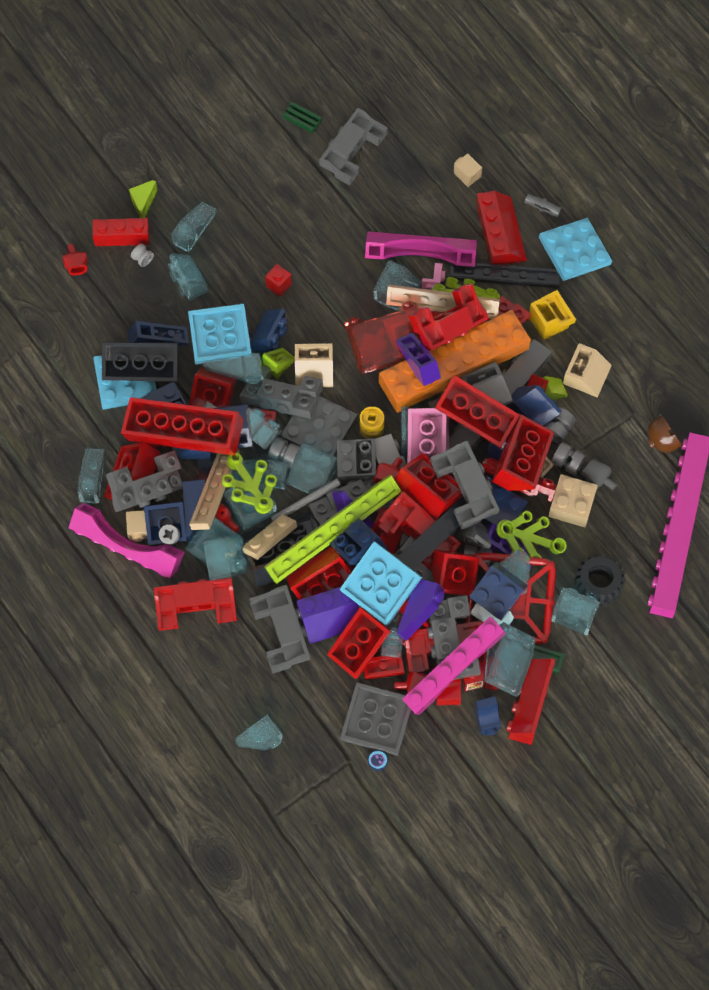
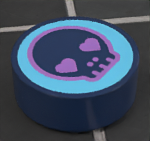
[368,750,388,771]

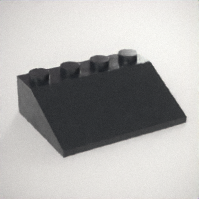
[238,511,328,587]

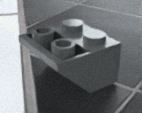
[461,362,513,406]
[337,438,376,484]

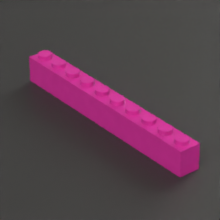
[648,433,709,618]

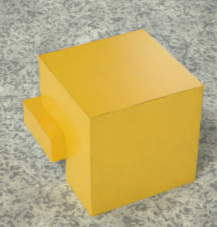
[529,290,576,340]

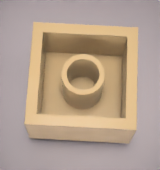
[549,474,598,527]

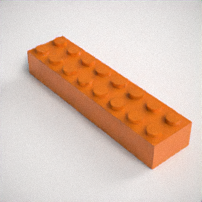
[379,310,531,413]

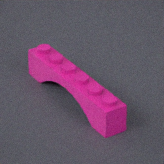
[365,232,477,267]
[69,502,184,578]
[402,616,507,715]

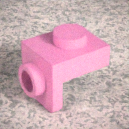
[421,263,445,290]

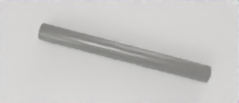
[271,479,341,521]

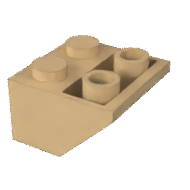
[295,343,333,387]
[563,343,612,398]

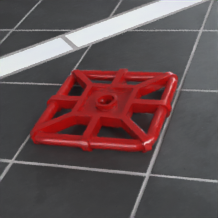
[464,552,556,644]

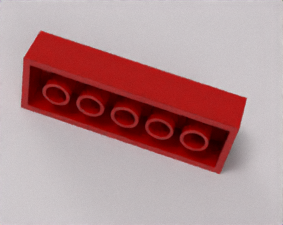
[121,397,244,456]

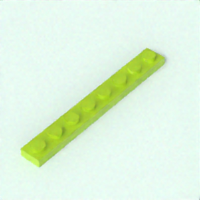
[264,475,402,584]

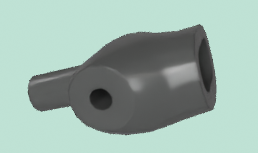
[581,459,617,490]

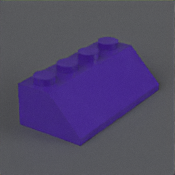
[297,587,361,644]

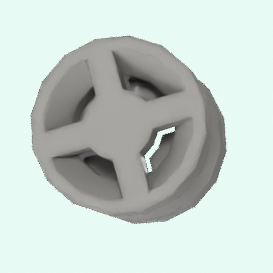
[131,244,154,267]
[159,525,180,544]

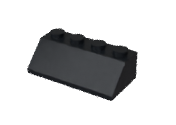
[102,342,179,382]

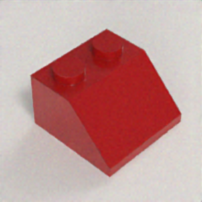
[189,367,237,408]
[431,550,480,596]

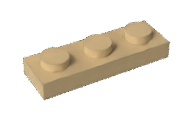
[242,514,297,560]

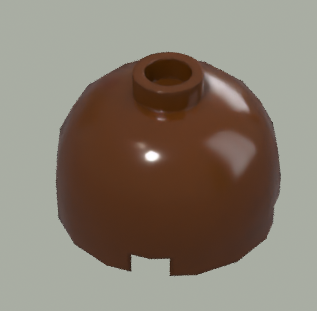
[647,415,682,453]

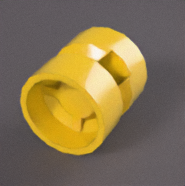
[360,407,384,439]

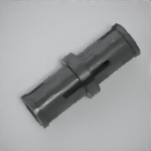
[524,193,562,217]

